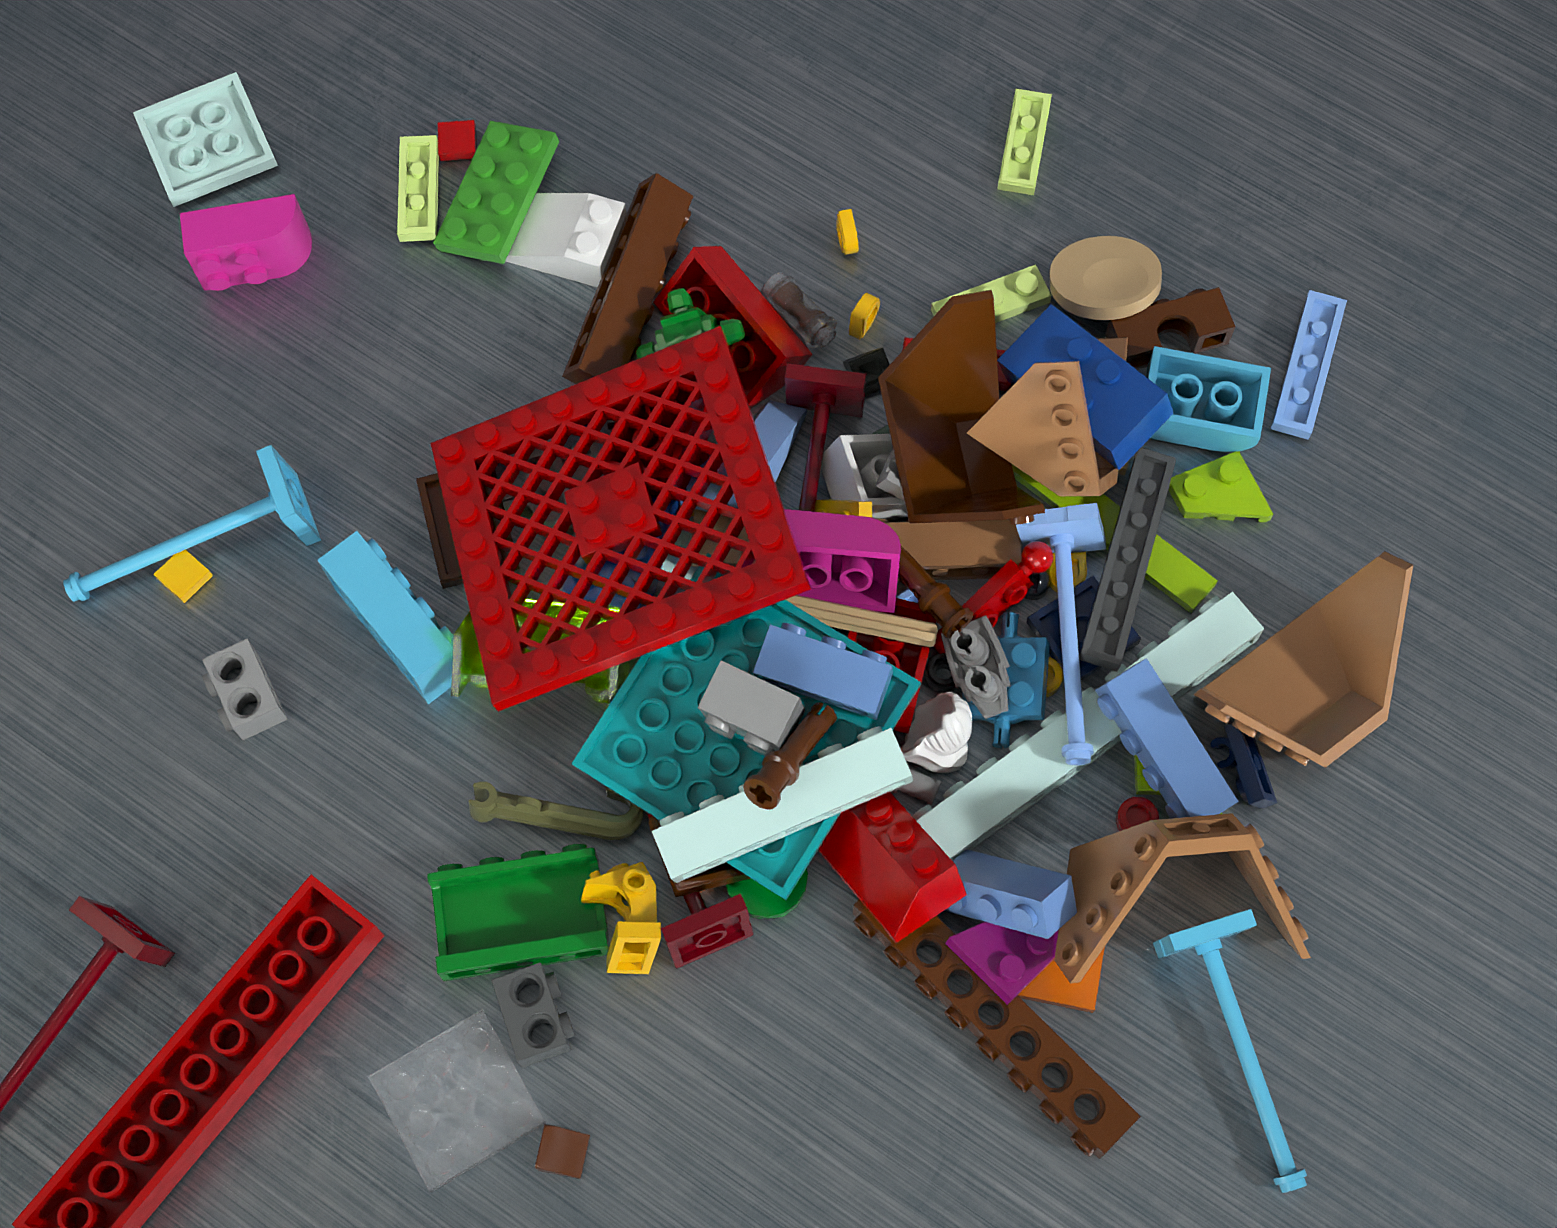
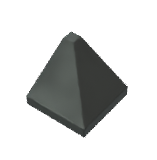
[843,347,890,397]

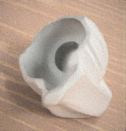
[900,692,972,773]

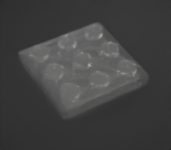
[368,1009,546,1193]

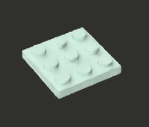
[133,72,278,207]

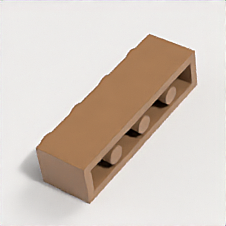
[877,519,1021,581]

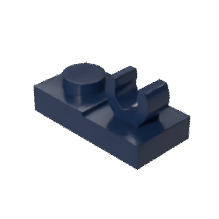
[1210,723,1278,809]

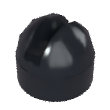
[1024,571,1050,600]

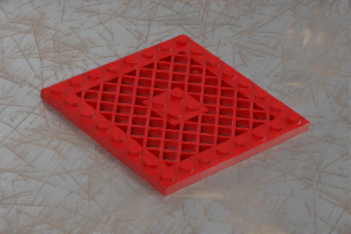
[430,326,811,712]

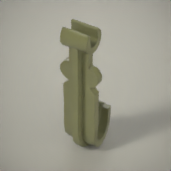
[468,781,643,840]

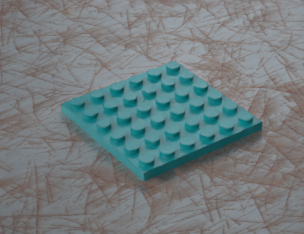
[571,553,921,900]

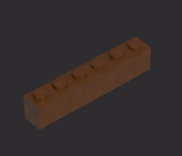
[562,173,693,384]

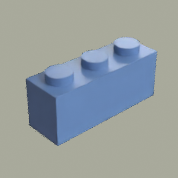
[753,623,893,720]
[944,849,1077,939]

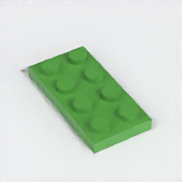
[433,121,559,264]

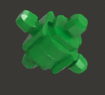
[636,288,745,359]

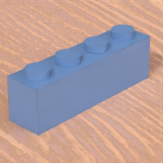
[1095,658,1239,819]

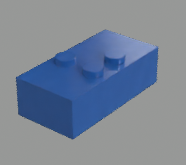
[997,304,1174,470]

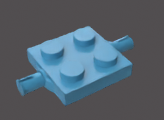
[962,612,1050,749]

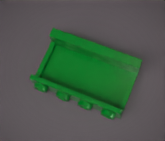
[427,844,610,981]

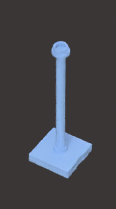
[1016,503,1106,765]

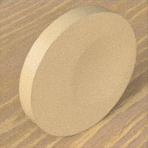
[1050,236,1162,320]

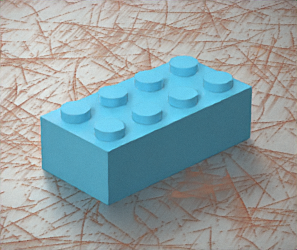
[318,531,467,704]

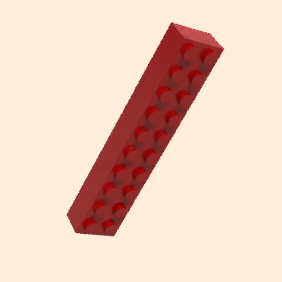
[12,874,384,1228]

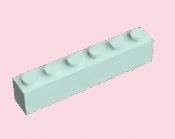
[652,726,913,883]

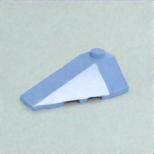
[680,400,807,516]

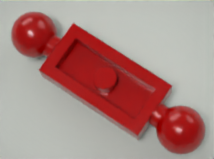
[934,541,1054,654]

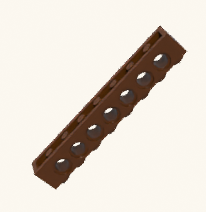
[853,900,1141,1159]

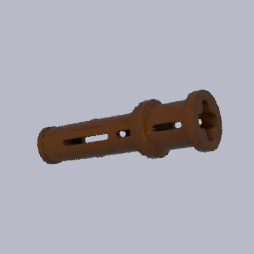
[898,546,974,638]
[743,702,837,810]

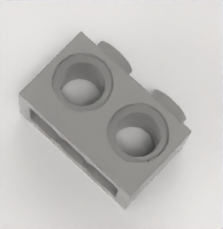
[202,638,288,740]

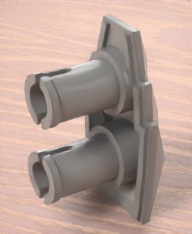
[941,616,1011,719]

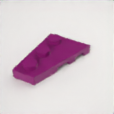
[945,922,1059,1005]

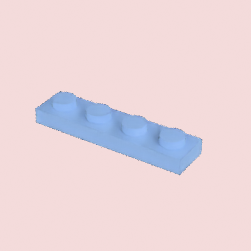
[1271,290,1347,440]

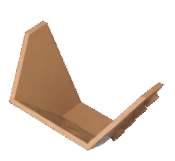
[967,337,1128,496]
[1194,551,1413,768]
[1054,813,1311,983]

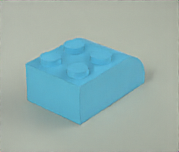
[1146,346,1271,452]

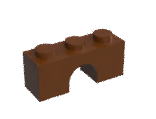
[1105,287,1236,370]

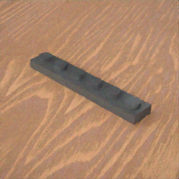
[1079,447,1177,672]

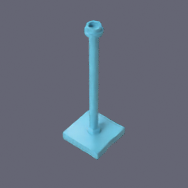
[63,445,321,602]
[1153,909,1307,1193]

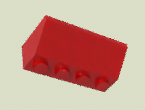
[653,246,813,409]
[818,792,967,943]

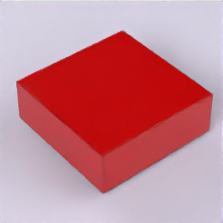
[438,120,477,161]

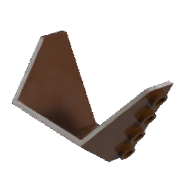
[878,290,1045,525]

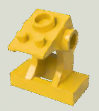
[581,861,661,974]

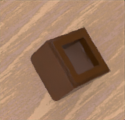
[535,1124,590,1179]

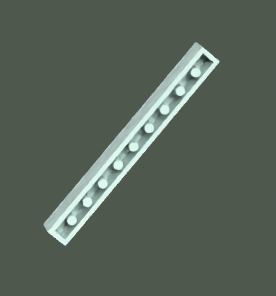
[912,592,1264,861]

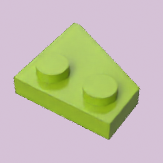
[1168,451,1273,522]

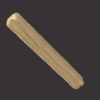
[785,595,938,647]

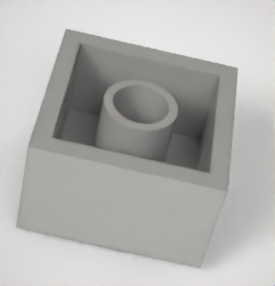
[698,661,805,756]

